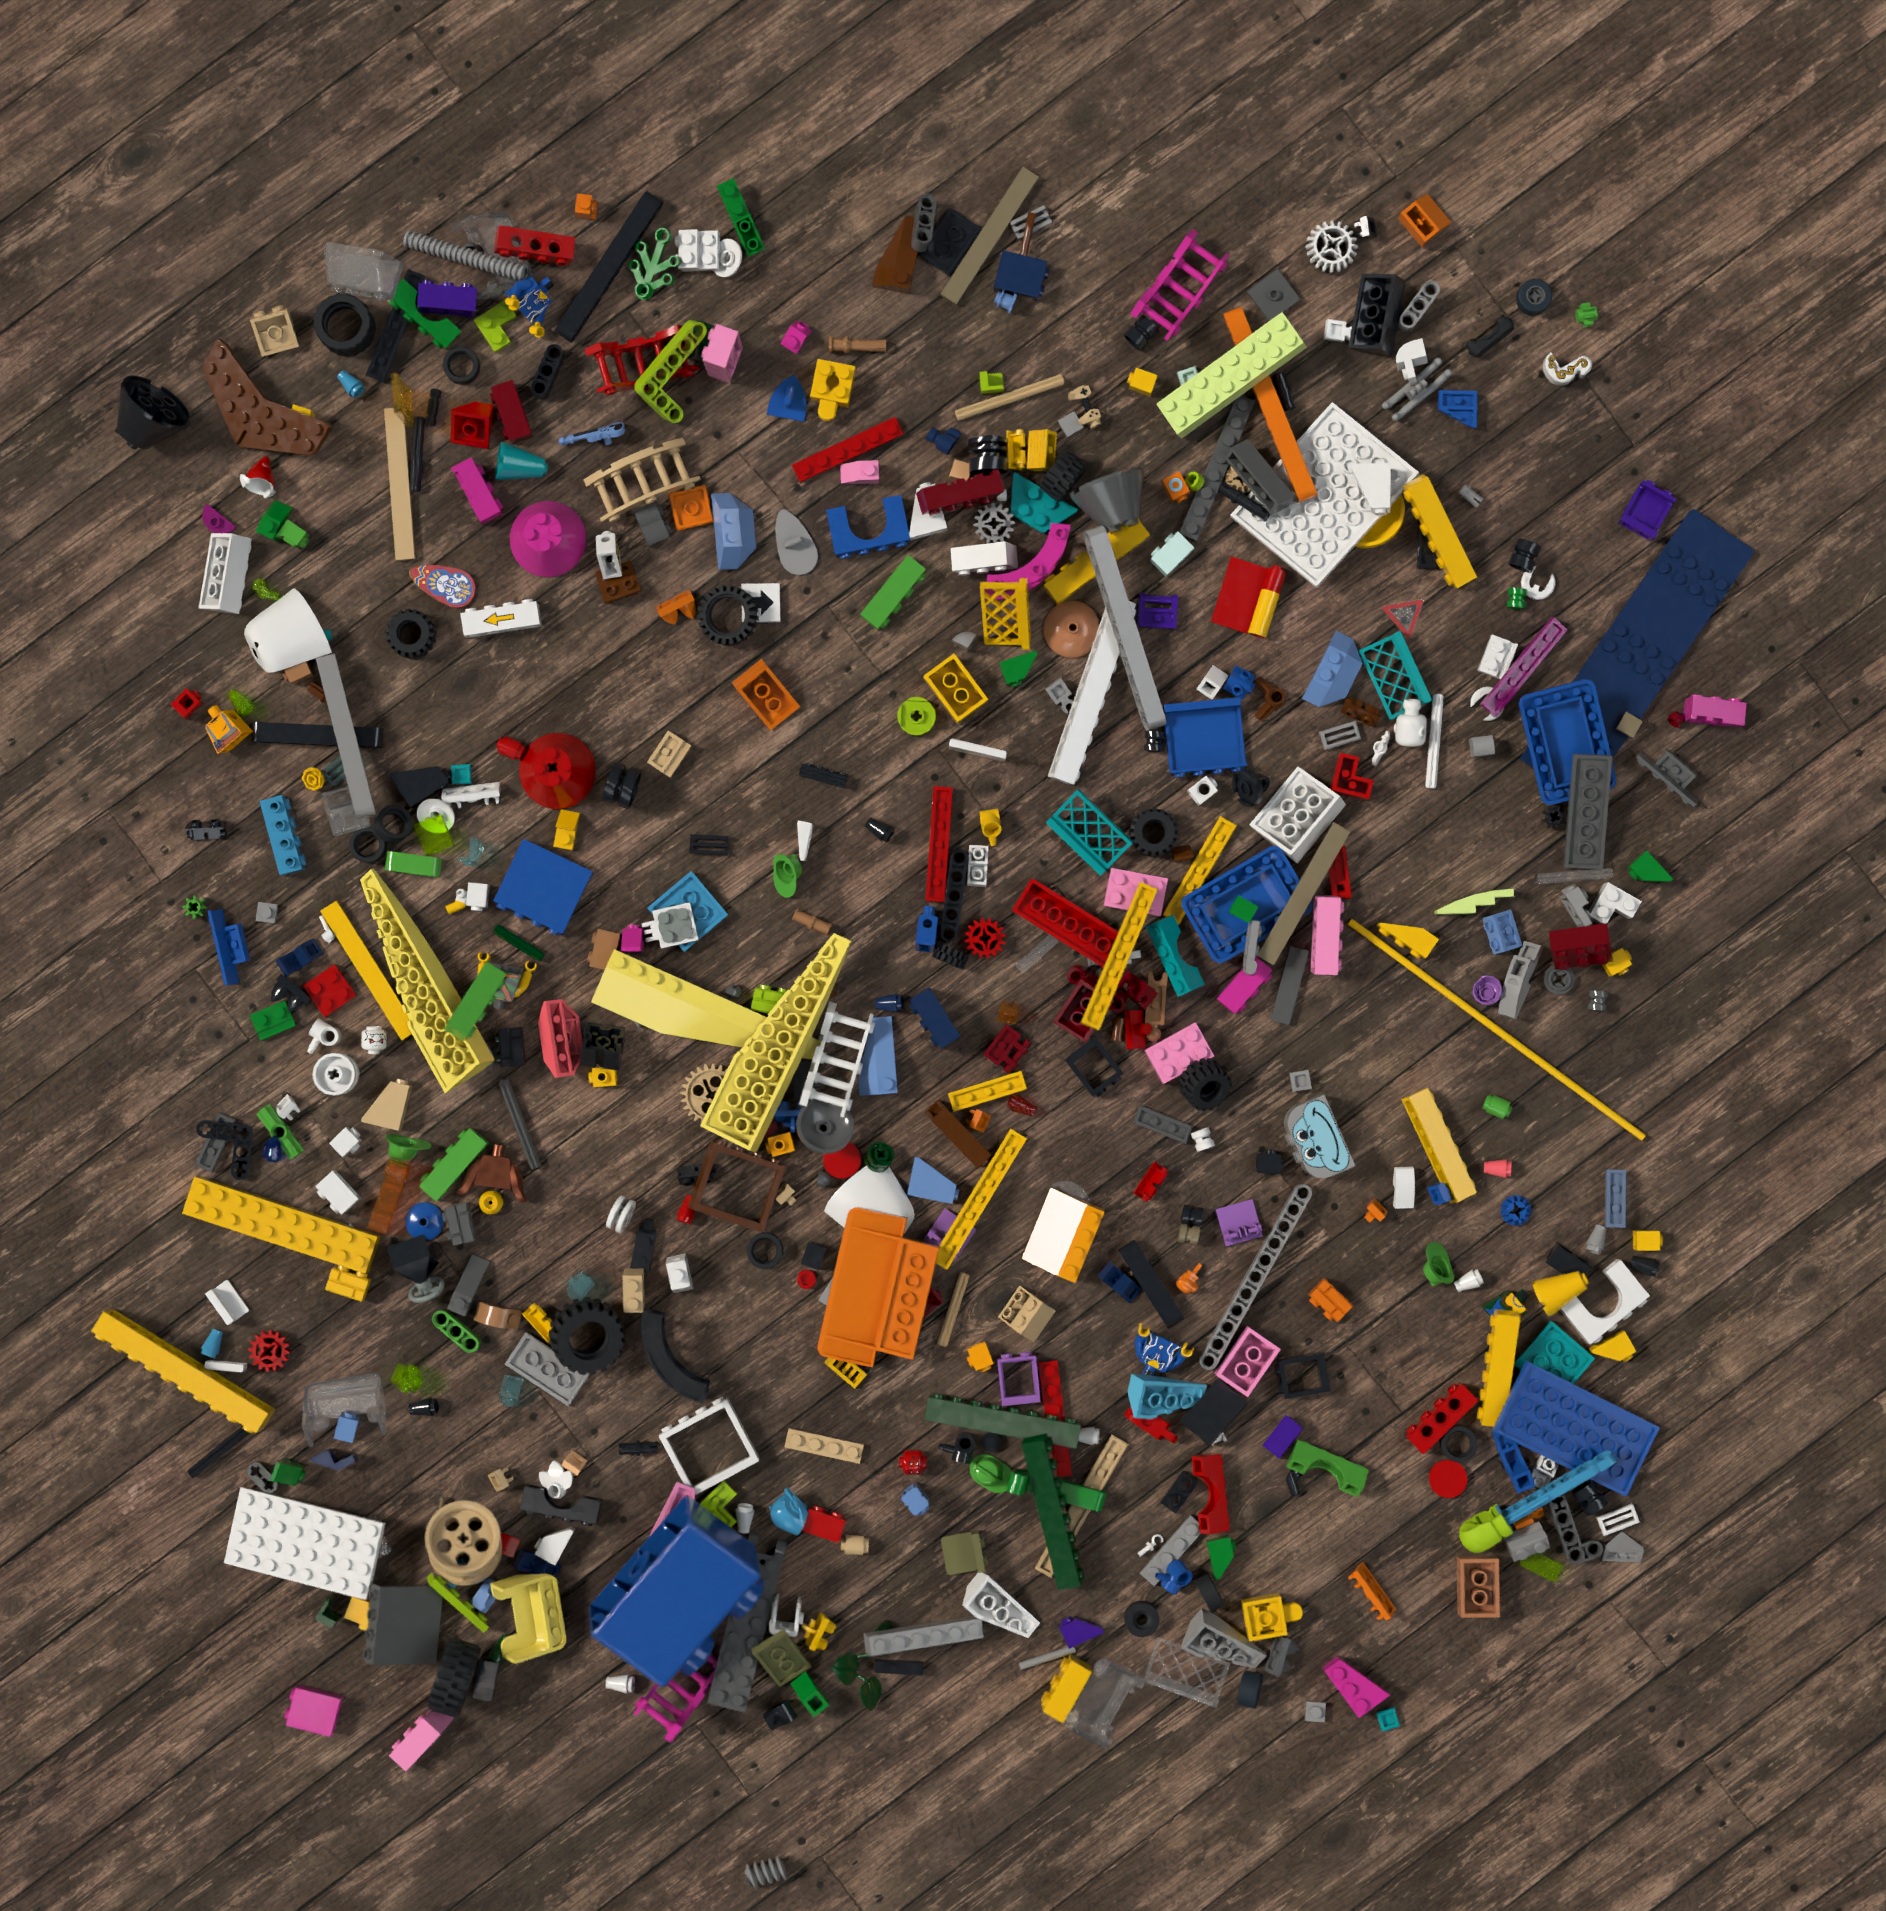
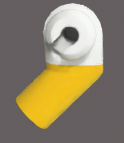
[445,889,467,915]

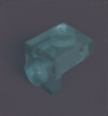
[458,838,483,866]

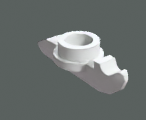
[1372,731,1390,767]

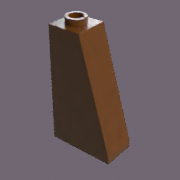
[924,1100,991,1169]

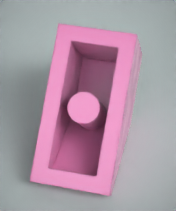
[841,460,879,484]

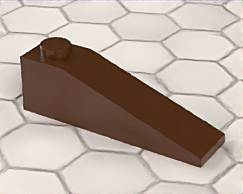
[872,216,924,294]

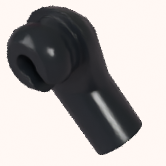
[1286,1469,1303,1496]

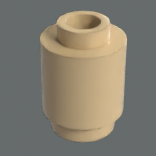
[841,1535,869,1555]

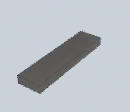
[1270,946,1309,1025]

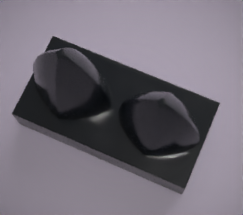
[271,974,312,1011]
[1160,1471,1198,1514]

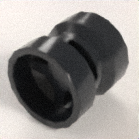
[1144,731,1164,752]
[1181,1204,1203,1227]

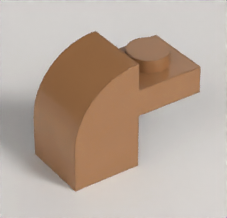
[474,1301,522,1330]

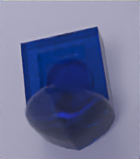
[262,1136,286,1163]

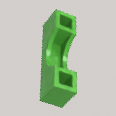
[1286,1440,1369,1497]

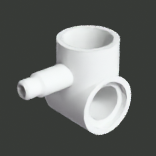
[307,1018,342,1054]

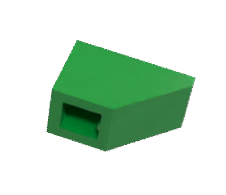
[790,1671,830,1717]

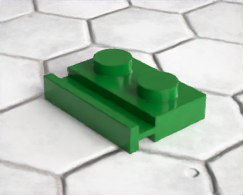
[249,1000,297,1041]

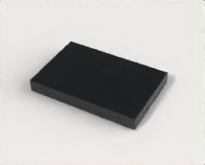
[918,208,981,277]
[1180,1379,1248,1447]

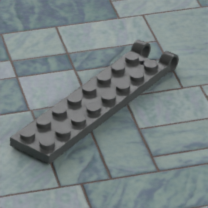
[707,1533,787,1712]

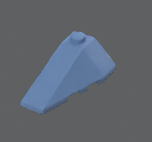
[858,1016,898,1096]

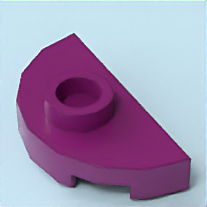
[202,503,237,533]

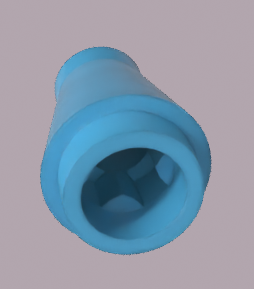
[337,370,365,398]
[201,1329,223,1359]

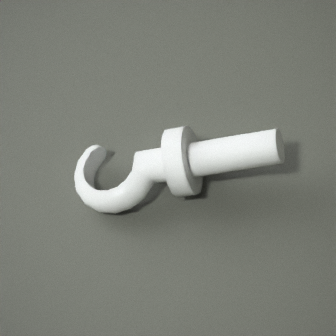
[1137,1534,1163,1557]

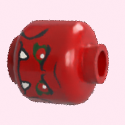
[899,1450,927,1475]

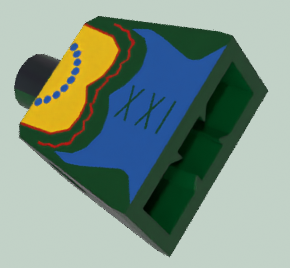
[1481,1289,1530,1320]

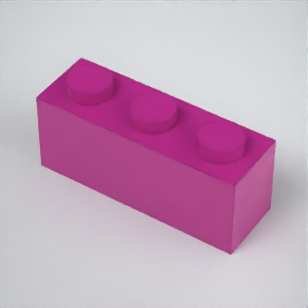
[1216,956,1272,1014]

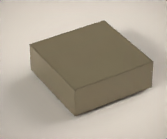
[1616,712,1643,738]

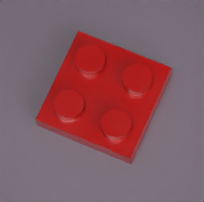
[303,964,357,1018]

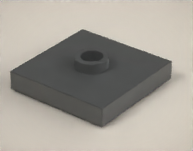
[1247,269,1300,322]

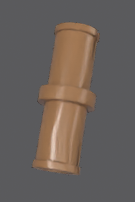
[792,909,832,935]

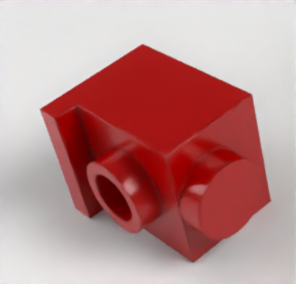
[170,688,203,720]

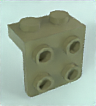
[941,1530,988,1575]

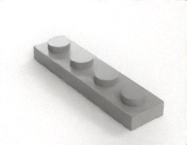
[1139,1515,1201,1586]

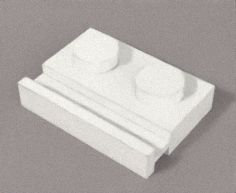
[1477,634,1518,679]

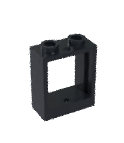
[1064,1037,1123,1097]
[1274,1351,1331,1399]

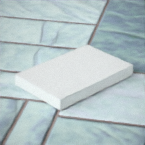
[949,738,1007,762]

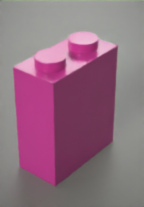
[284,1684,344,1737]

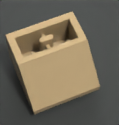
[998,1286,1055,1343]

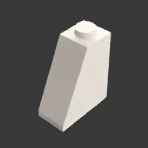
[1352,463,1391,516]
[909,482,947,541]

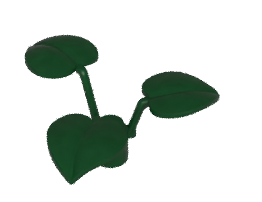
[830,1620,892,1711]

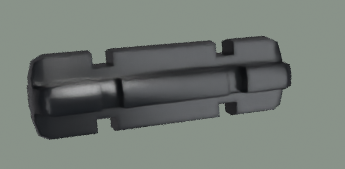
[425,388,441,426]

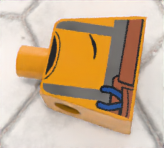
[205,705,253,754]

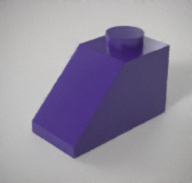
[1059,1616,1104,1649]

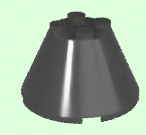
[1070,467,1143,534]

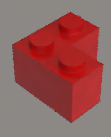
[1330,753,1374,801]

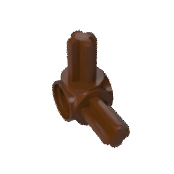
[1254,677,1286,722]

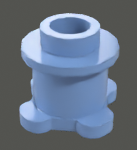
[994,290,1017,314]

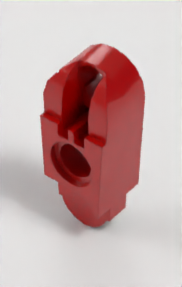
[1124,1406,1179,1444]

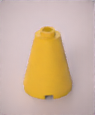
[1532,1271,1589,1317]

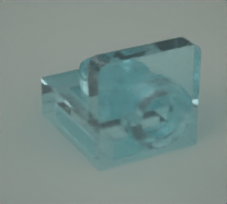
[499,1374,523,1407]

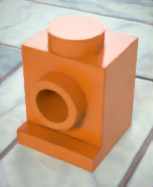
[575,193,598,220]

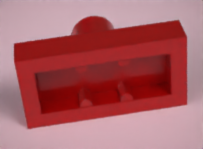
[1124,1010,1152,1049]

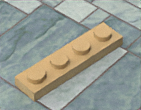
[785,1428,864,1464]

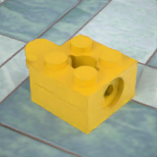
[810,359,856,421]
[1241,1593,1303,1642]

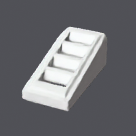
[797,821,814,862]

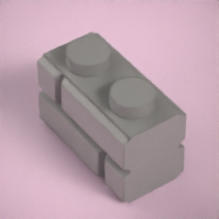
[1504,1522,1550,1562]

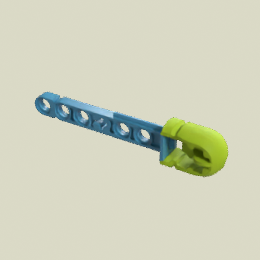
[1459,1450,1616,1553]

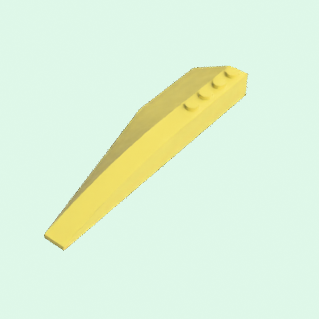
[360,869,495,1093]
[700,933,852,1152]
[591,949,821,1060]

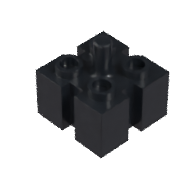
[580,1022,625,1071]

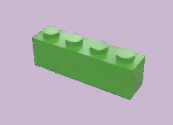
[860,555,926,631]
[444,962,506,1041]
[419,1128,489,1202]

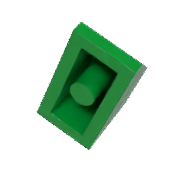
[255,500,293,543]
[999,650,1037,688]
[1626,851,1673,882]
[270,1457,306,1486]
[1206,1535,1236,1580]

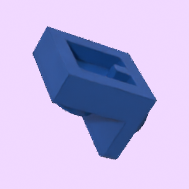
[1427,1182,1452,1205]

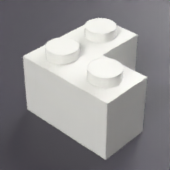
[1588,882,1642,924]

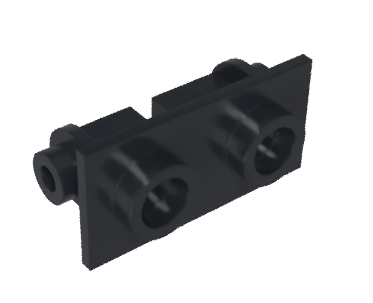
[185,819,227,840]
[677,1164,718,1186]

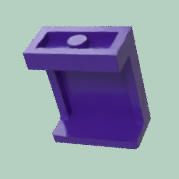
[1617,480,1676,542]

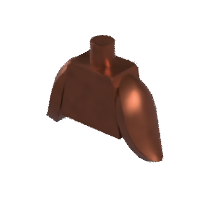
[456,1145,527,1203]

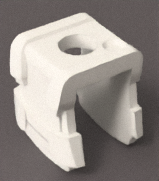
[769,1593,804,1637]

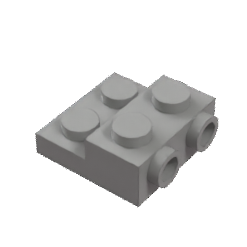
[1558,884,1592,927]

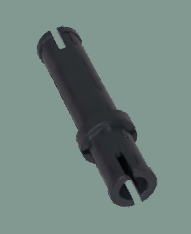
[1218,481,1271,522]

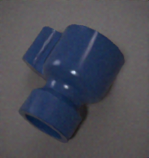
[925,427,962,455]

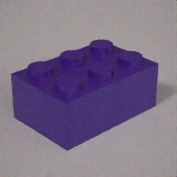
[417,280,477,317]

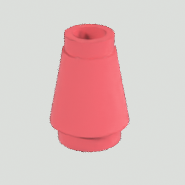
[1484,1159,1512,1178]

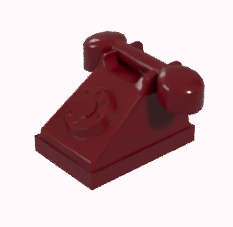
[1053,965,1128,1043]

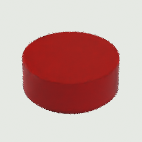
[797,1269,816,1289]

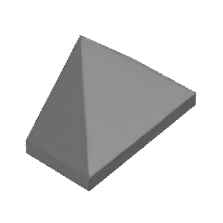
[1602,1532,1644,1563]

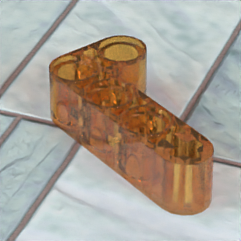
[368,1158,411,1235]

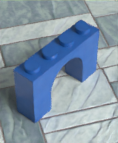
[826,495,910,559]

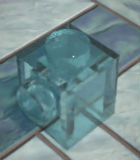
[566,1271,597,1301]

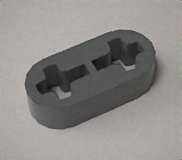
[247,1461,279,1494]

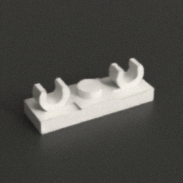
[441,782,501,809]

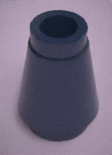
[875,993,903,1012]

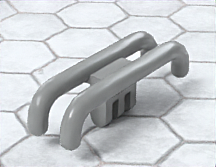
[1382,358,1452,421]

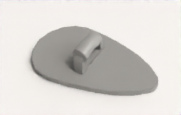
[775,510,818,575]

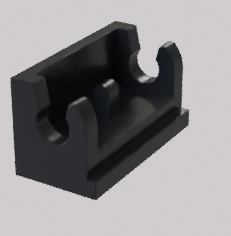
[1546,1242,1590,1274]

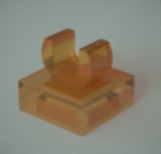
[997,1000,1019,1025]

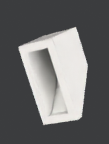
[534,1527,575,1565]

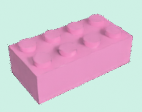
[701,324,743,383]
[1311,895,1344,975]

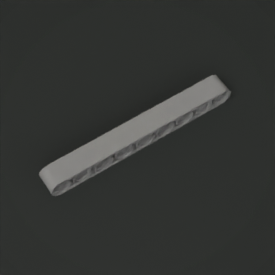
[316,654,376,819]

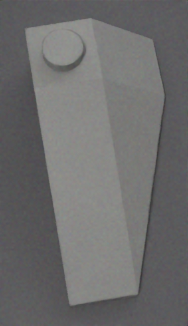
[1181,1608,1267,1668]

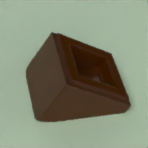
[1172,845,1194,862]

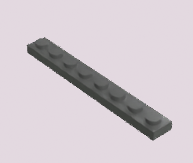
[1179,395,1255,542]

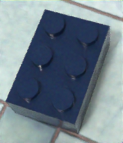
[909,987,960,1049]

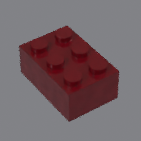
[1549,923,1613,970]

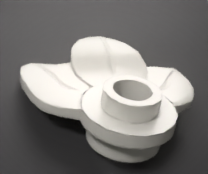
[539,1460,573,1499]

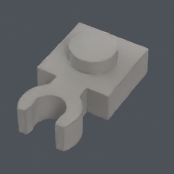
[1045,678,1074,714]

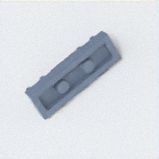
[1605,1169,1626,1228]

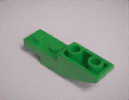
[716,178,765,257]

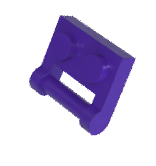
[1138,593,1178,629]

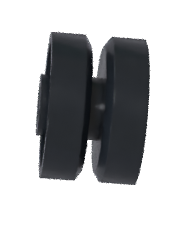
[603,761,642,810]

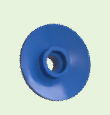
[405,1202,444,1240]

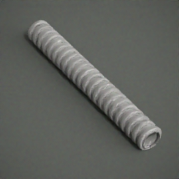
[403,230,528,281]

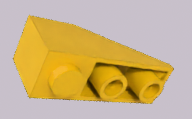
[1376,923,1439,959]

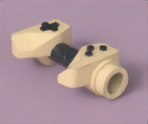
[1068,385,1101,429]

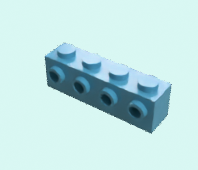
[259,795,307,876]

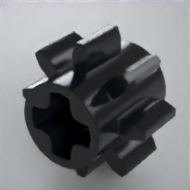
[1541,806,1566,829]

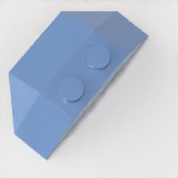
[711,493,756,570]
[1302,631,1363,707]

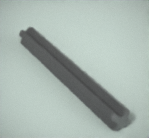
[499,1078,541,1169]

